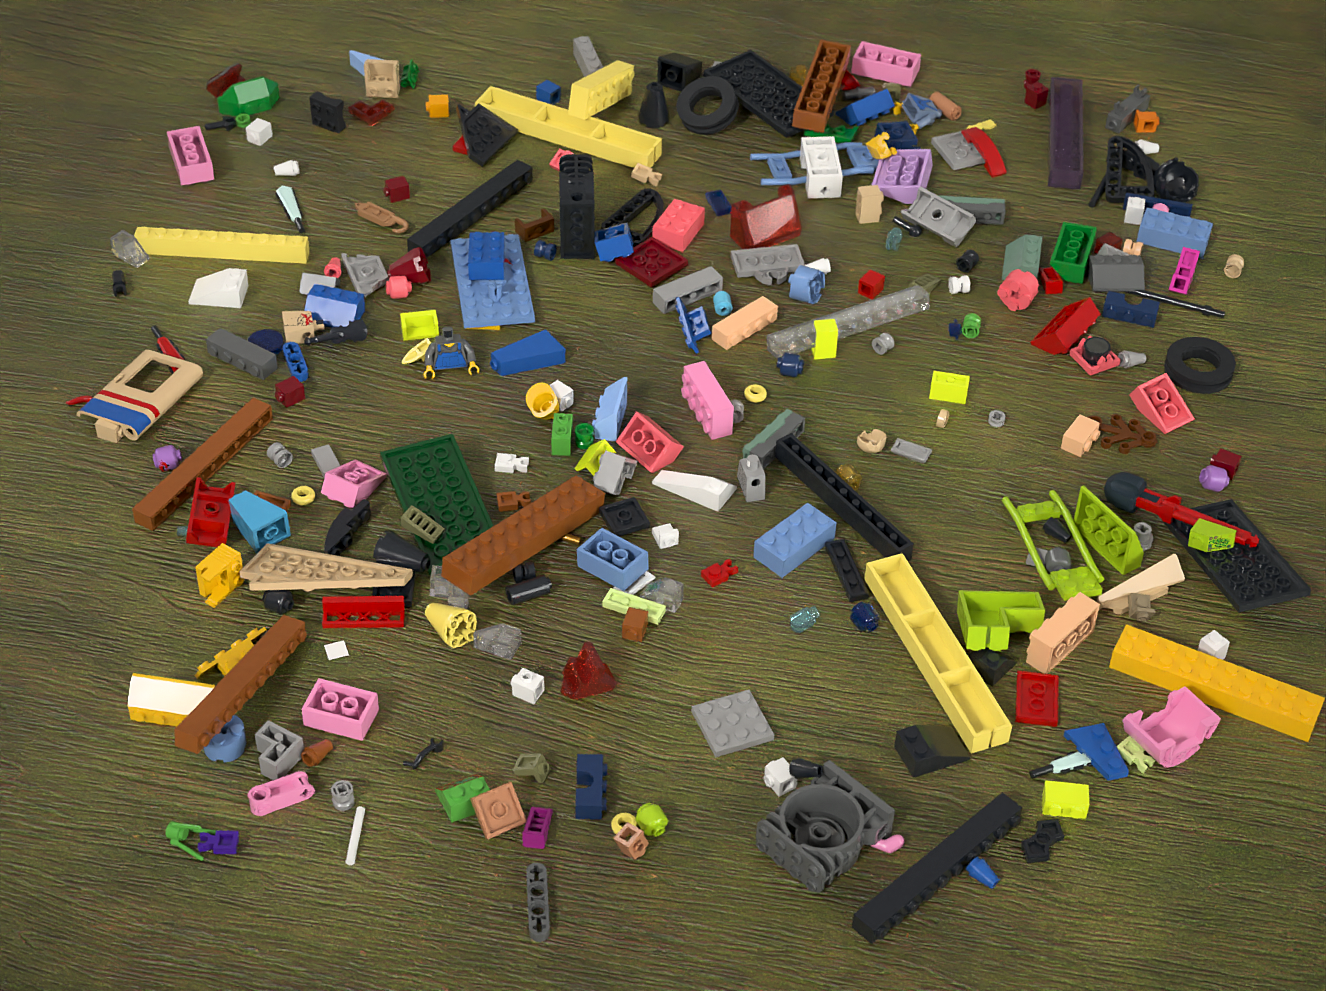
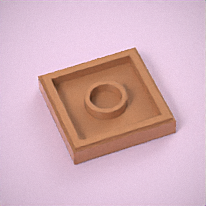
[470,781,527,839]

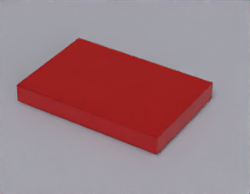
[1015,671,1059,727]

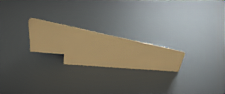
[1096,553,1185,615]

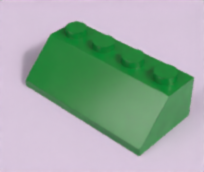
[1050,222,1097,284]

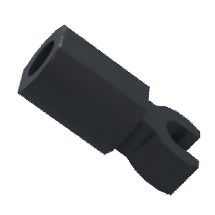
[112,270,127,297]

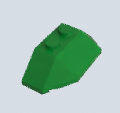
[217,76,280,117]

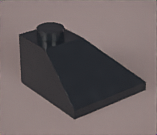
[968,647,1017,687]

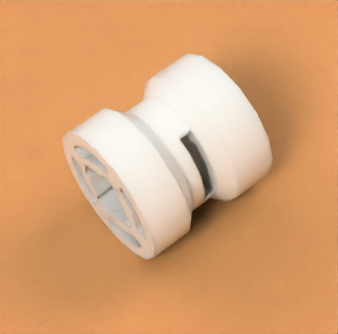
[948,275,970,294]

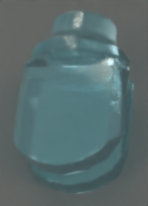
[886,227,903,251]
[790,606,820,633]

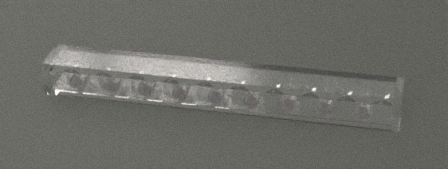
[766,285,929,359]

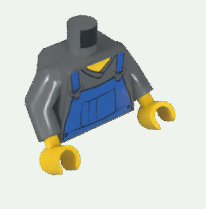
[423,327,479,379]

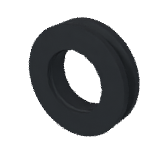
[677,76,739,135]
[1164,337,1236,394]

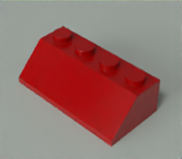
[1030,297,1100,355]

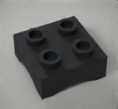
[309,91,346,134]

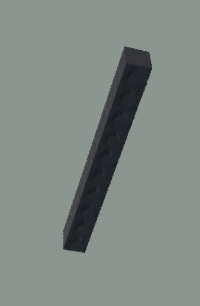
[407,159,533,258]
[775,433,914,562]
[852,792,1022,944]

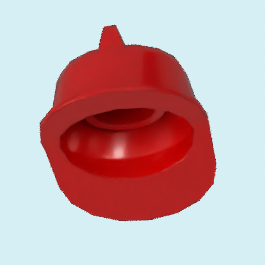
[840,69,861,90]

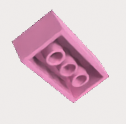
[851,41,921,87]
[167,126,214,185]
[681,361,734,440]

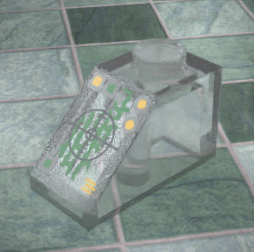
[640,577,684,613]

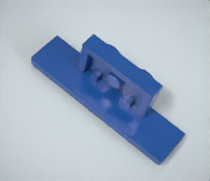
[675,297,711,354]

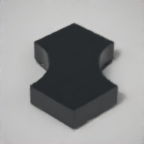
[1021,819,1064,863]

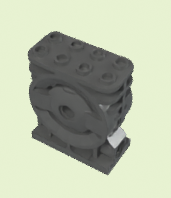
[756,760,895,893]

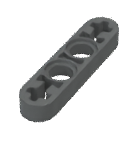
[526,863,550,942]

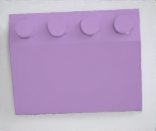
[872,149,933,204]

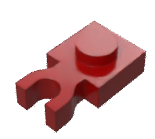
[701,559,738,588]

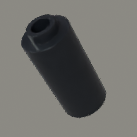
[505,575,552,605]

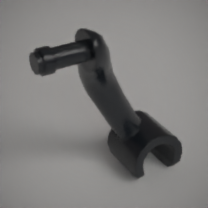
[403,738,444,770]

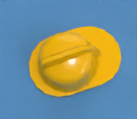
[526,383,560,420]

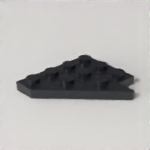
[456,103,518,167]

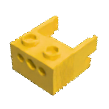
[195,543,245,608]

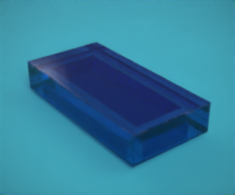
[705,190,733,217]

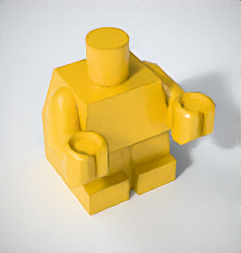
[866,132,897,159]

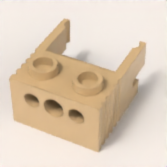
[364,59,400,98]

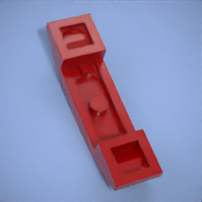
[961,127,1006,178]

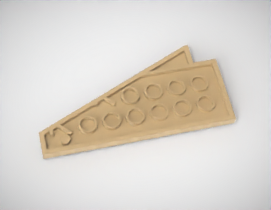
[240,543,413,591]

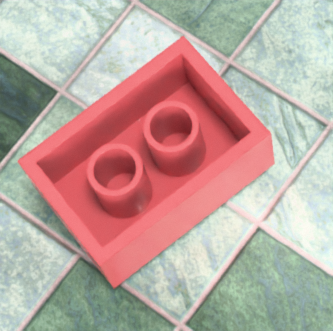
[652,199,705,252]

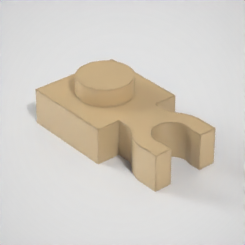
[631,163,663,186]

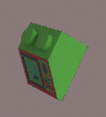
[435,774,490,823]

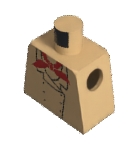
[282,311,324,344]

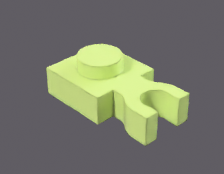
[1117,736,1155,773]

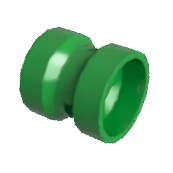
[575,423,594,449]

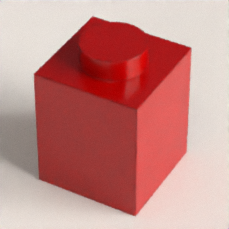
[858,269,885,300]

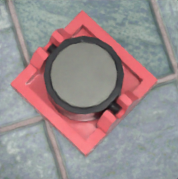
[1069,336,1121,376]

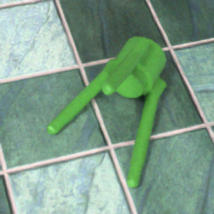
[166,821,216,861]

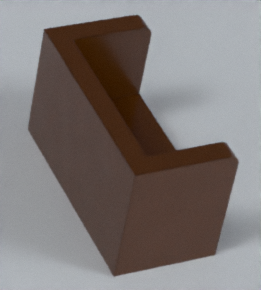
[515,208,554,242]

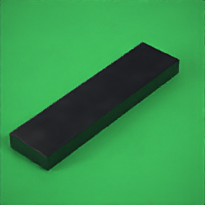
[825,539,869,602]

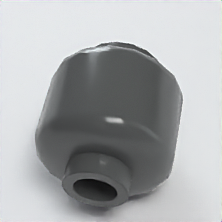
[1045,547,1072,574]

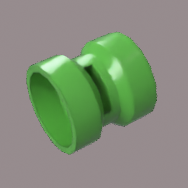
[962,313,981,338]

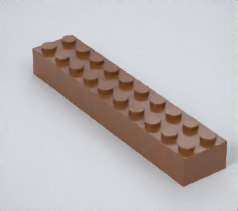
[441,475,605,596]

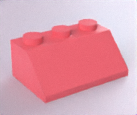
[616,411,684,473]

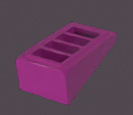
[523,807,553,849]

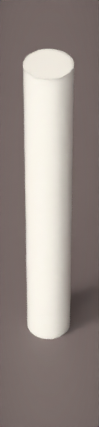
[346,807,365,865]

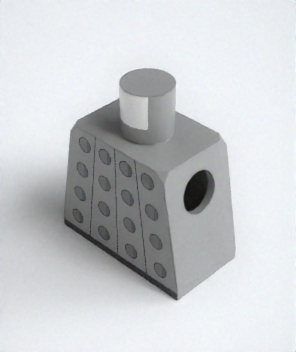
[737,454,765,503]

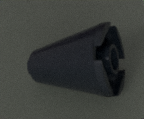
[638,82,670,128]
[373,530,431,573]

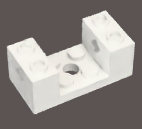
[800,137,843,199]

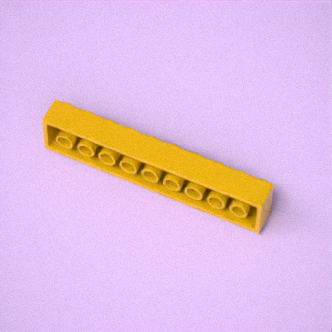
[1109,624,1325,742]

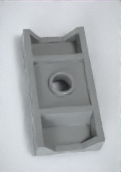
[901,186,976,248]

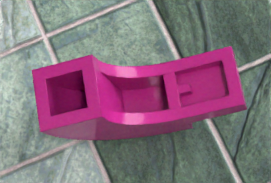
[1169,247,1200,295]

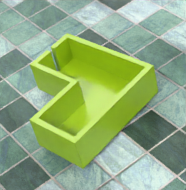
[957,590,1045,651]

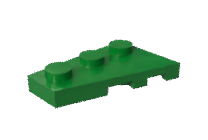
[804,124,859,143]

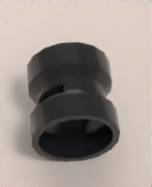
[956,250,979,273]
[513,561,536,583]

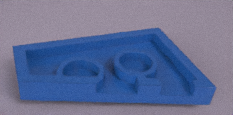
[1064,723,1129,781]

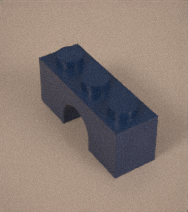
[1102,291,1160,328]
[575,754,607,819]

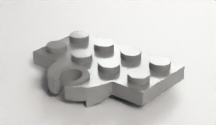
[730,244,805,285]

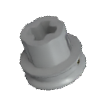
[1132,522,1153,551]

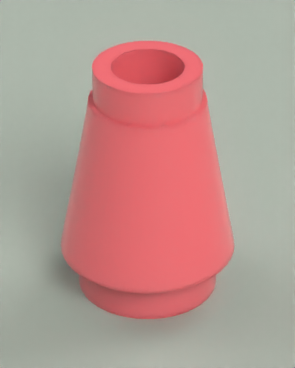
[324,258,341,278]

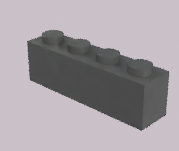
[206,328,278,380]

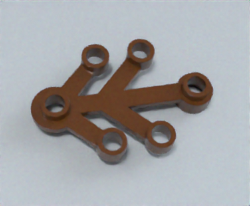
[1088,414,1157,454]

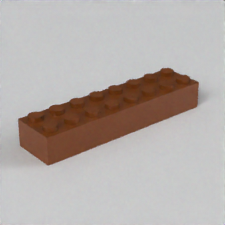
[792,39,851,133]

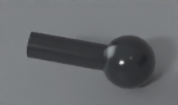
[892,216,922,237]

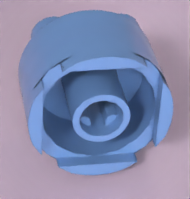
[789,265,825,304]
[204,715,246,762]

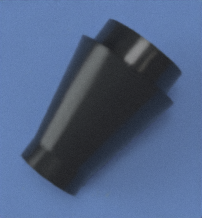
[1042,517,1072,544]
[789,757,823,779]

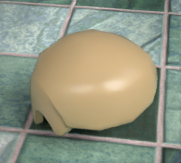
[857,429,887,453]

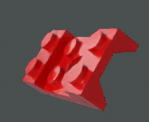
[186,477,236,547]

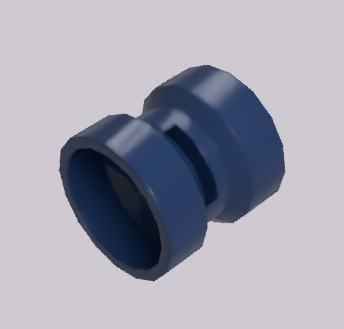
[534,240,557,261]

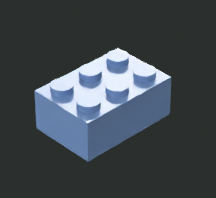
[577,528,649,591]

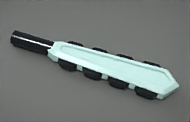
[275,186,305,233]
[1029,746,1117,779]

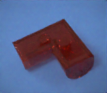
[348,99,394,126]

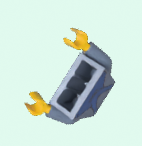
[892,93,942,135]

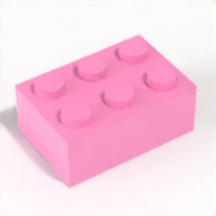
[302,678,379,741]

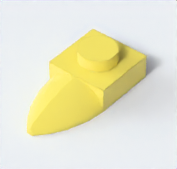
[402,338,431,364]

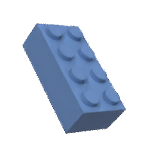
[1136,208,1213,259]
[753,503,837,578]

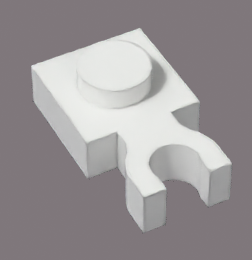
[495,453,529,473]

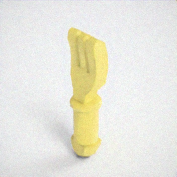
[967,119,996,130]

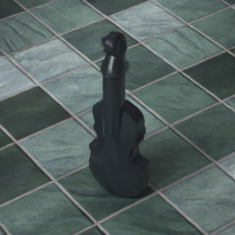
[304,319,368,346]

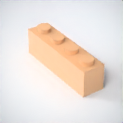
[712,296,778,350]

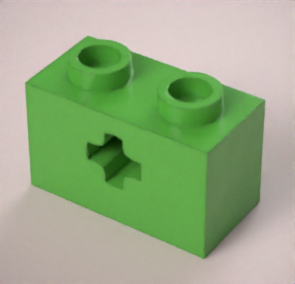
[551,413,573,456]

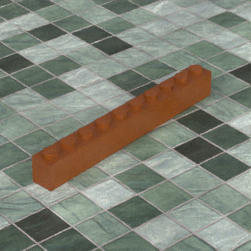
[132,398,273,531]
[175,615,307,754]

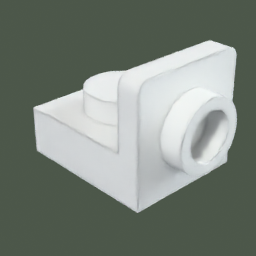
[652,523,679,549]

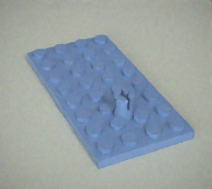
[451,234,535,328]

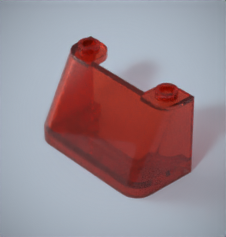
[730,184,802,249]

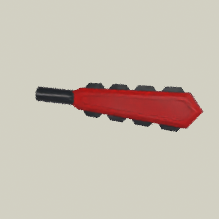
[151,325,185,374]

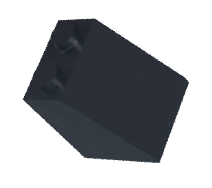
[657,53,703,92]

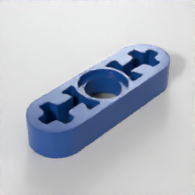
[283,342,308,382]

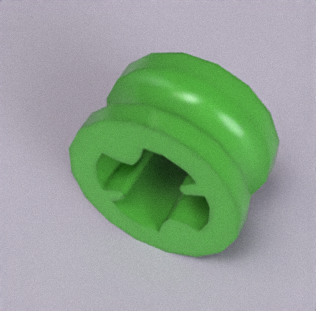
[236,114,251,128]

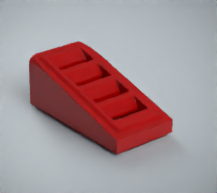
[1038,267,1063,294]

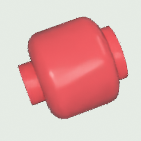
[386,276,412,299]

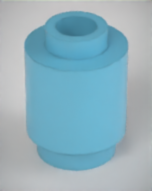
[713,291,732,316]

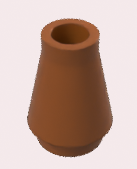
[301,739,333,767]

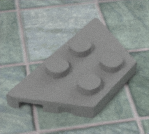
[341,253,389,297]

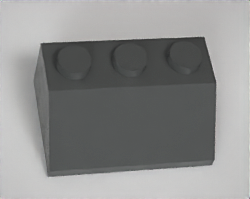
[1087,254,1145,291]

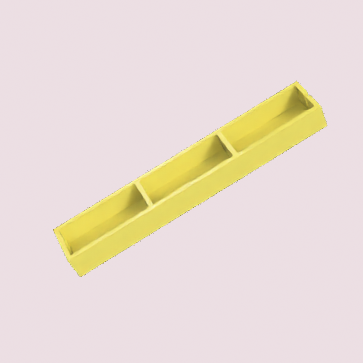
[475,86,662,168]
[864,553,1012,753]

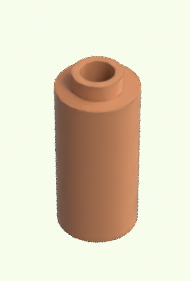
[929,92,962,121]

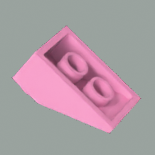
[321,460,387,508]

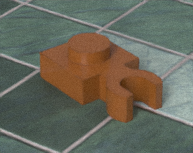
[496,491,531,512]

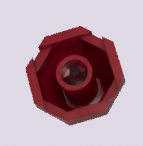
[387,247,432,284]

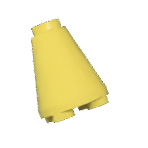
[425,603,477,648]

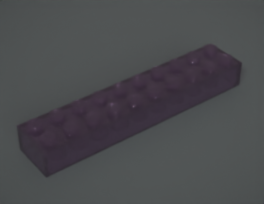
[1047,77,1083,189]

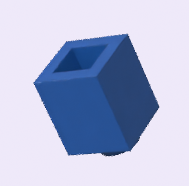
[536,80,561,105]

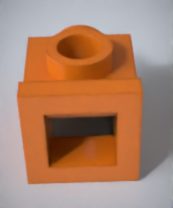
[1133,110,1159,133]

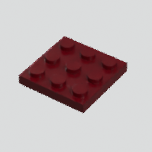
[615,237,688,288]

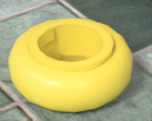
[744,384,767,403]
[291,486,315,506]
[611,813,638,837]

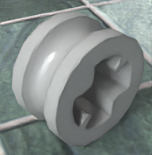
[988,410,1006,427]

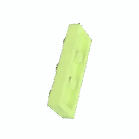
[602,588,666,625]

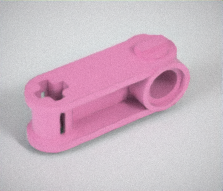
[247,771,315,816]

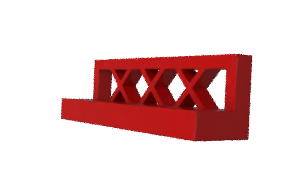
[322,596,405,628]

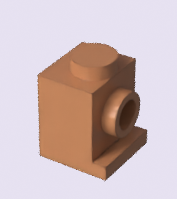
[613,822,649,860]

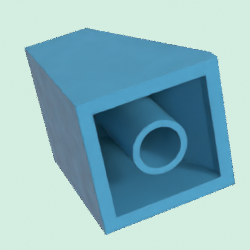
[228,491,291,553]

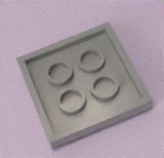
[931,131,985,170]
[691,690,774,758]

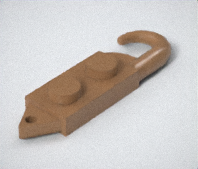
[355,201,409,233]

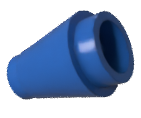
[966,856,1000,889]

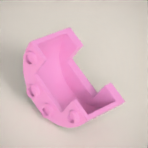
[1123,687,1221,768]

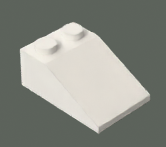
[188,268,249,308]

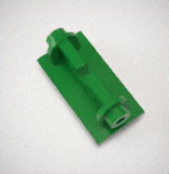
[400,59,419,89]

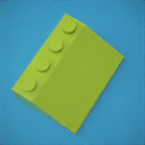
[1074,485,1144,575]

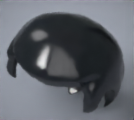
[1154,157,1199,203]

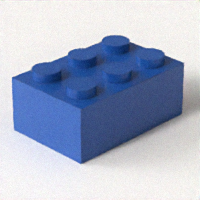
[468,232,505,280]

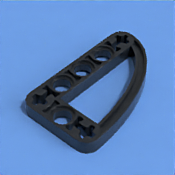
[1105,136,1154,203]
[601,188,664,248]

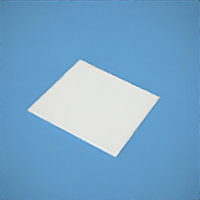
[324,641,349,660]

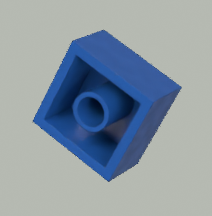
[595,223,634,262]

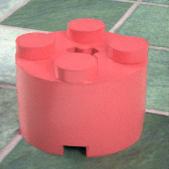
[997,269,1039,311]

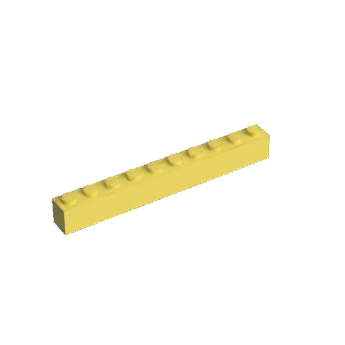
[133,227,310,264]

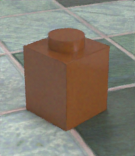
[622,607,648,642]

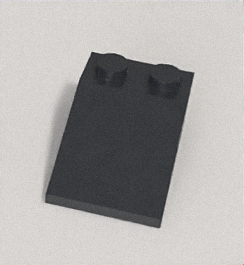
[894,725,971,778]

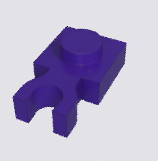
[198,831,239,854]

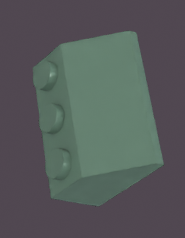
[1002,234,1042,280]

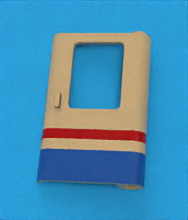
[77,350,203,440]

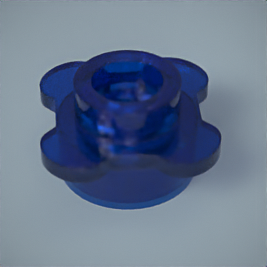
[949,319,962,340]

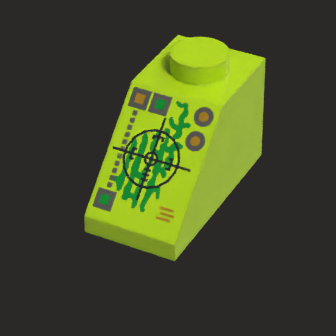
[1188,518,1236,552]

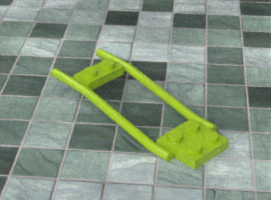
[1002,490,1104,601]

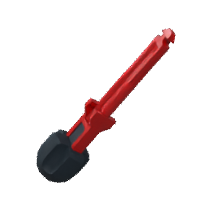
[1104,472,1259,547]

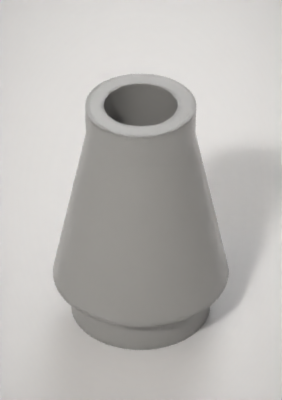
[1118,350,1146,368]

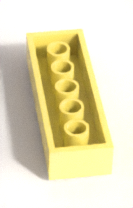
[568,60,635,120]

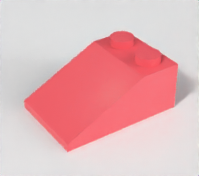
[1129,373,1195,434]

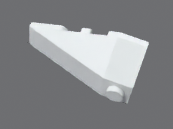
[652,470,737,512]

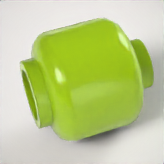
[635,803,668,837]

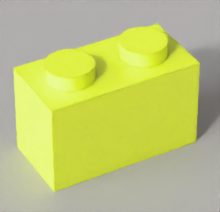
[1042,780,1089,819]

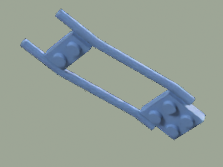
[750,142,879,185]

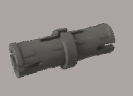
[842,86,875,101]

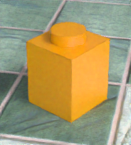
[426,95,449,118]

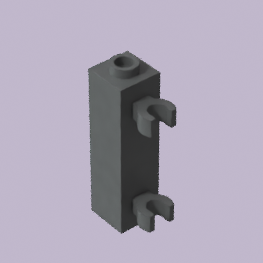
[1105,84,1150,134]

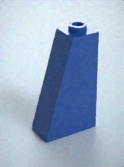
[490,329,565,376]

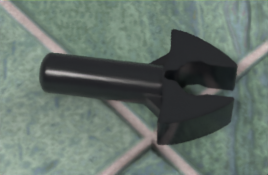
[205,116,236,131]

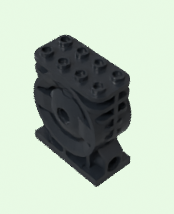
[559,154,595,259]

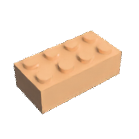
[1026,592,1100,674]

